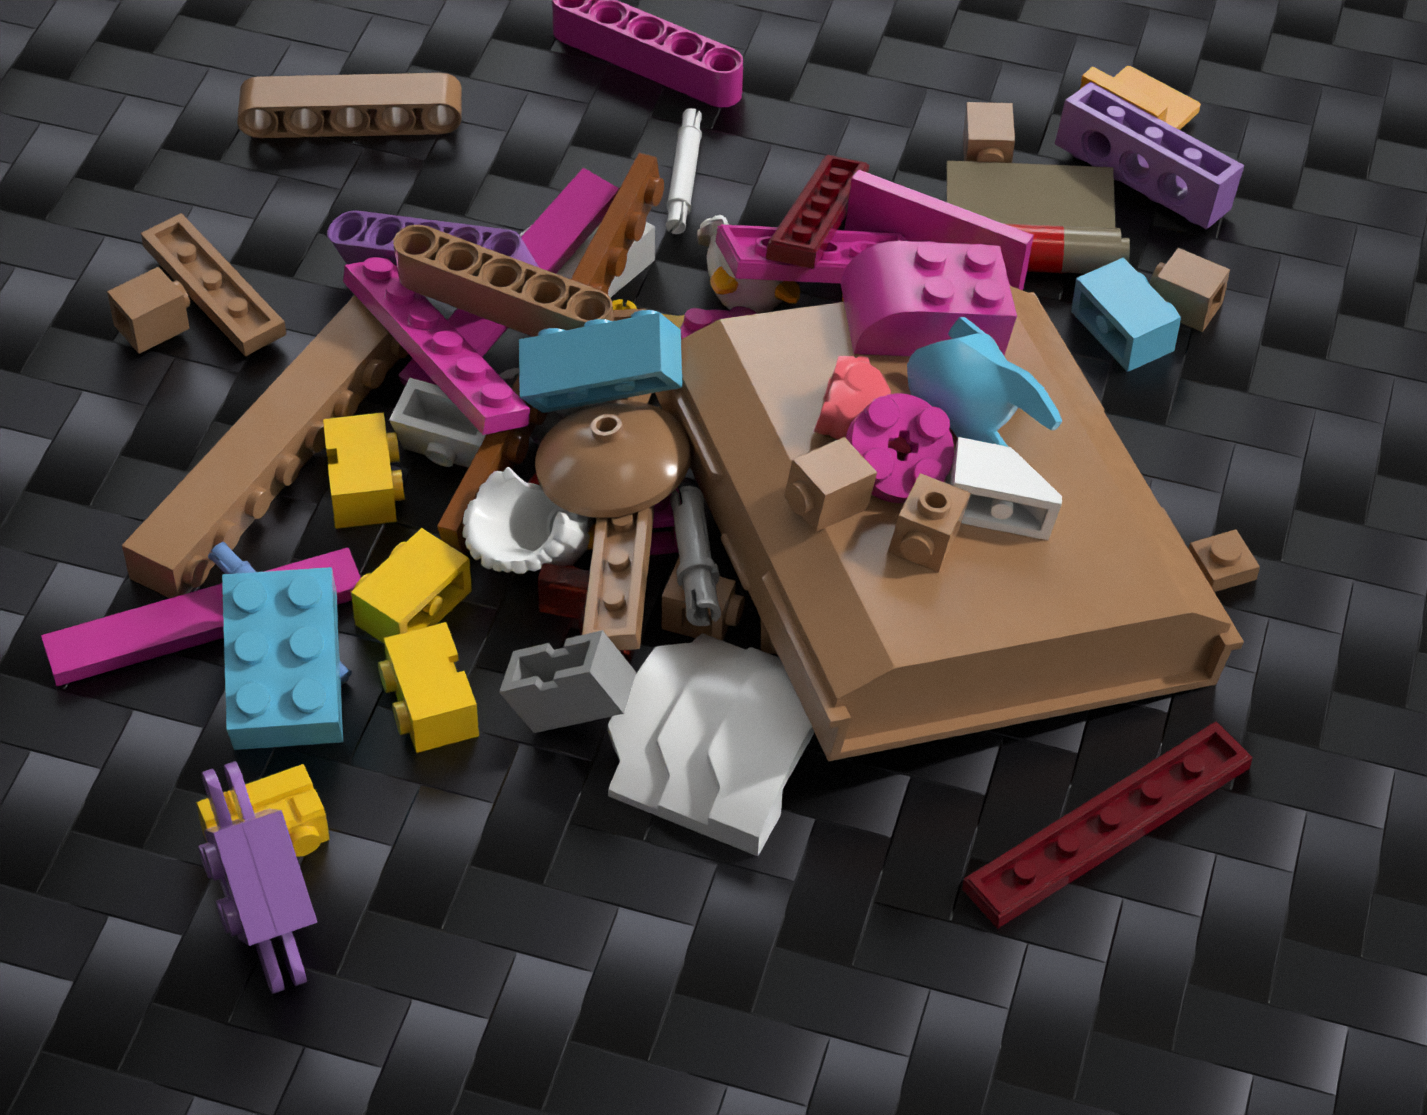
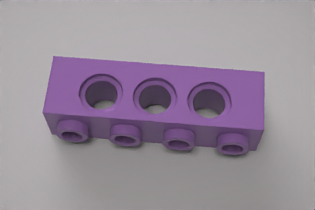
[1055,82,1244,229]

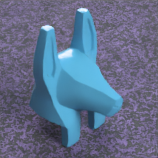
[907,317,1062,447]

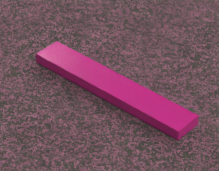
[398,168,620,386]
[41,548,361,686]

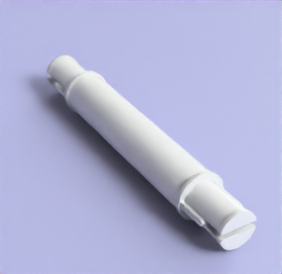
[666,108,702,234]

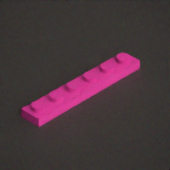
[343,257,530,435]

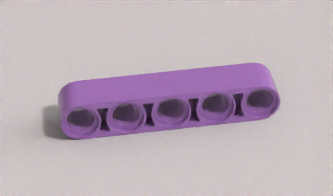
[327,211,539,267]

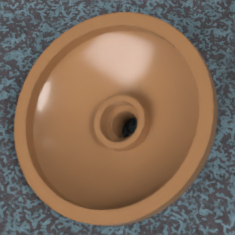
[535,400,691,518]

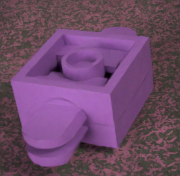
[198,761,318,994]

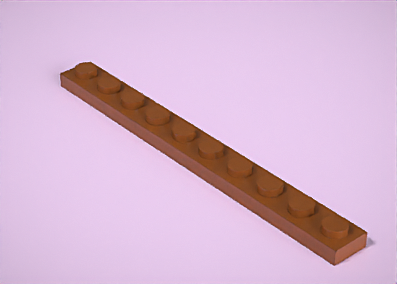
[437,153,664,556]

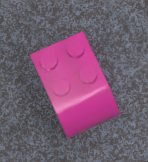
[841,241,1017,356]

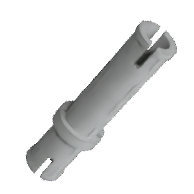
[670,486,721,626]

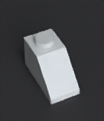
[946,437,1062,540]

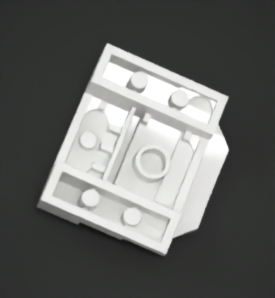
[608,633,814,856]

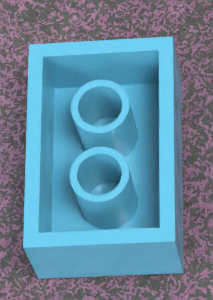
[222,567,343,750]

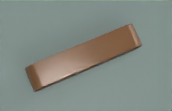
[237,73,462,138]
[393,225,614,337]

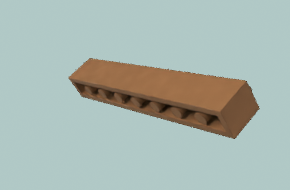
[122,295,408,598]

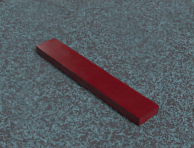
[766,155,870,269]
[962,722,1253,929]

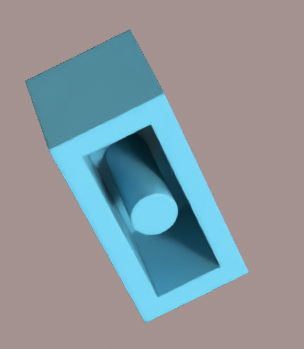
[1071,258,1181,372]

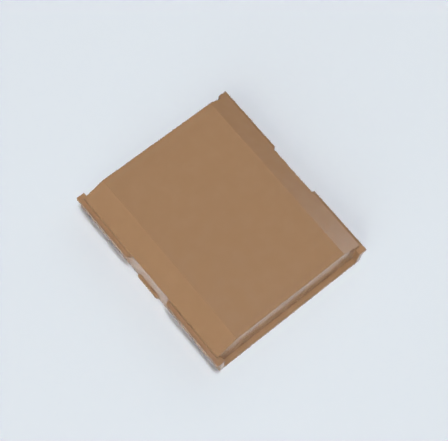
[655,286,1244,761]

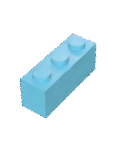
[519,310,682,413]

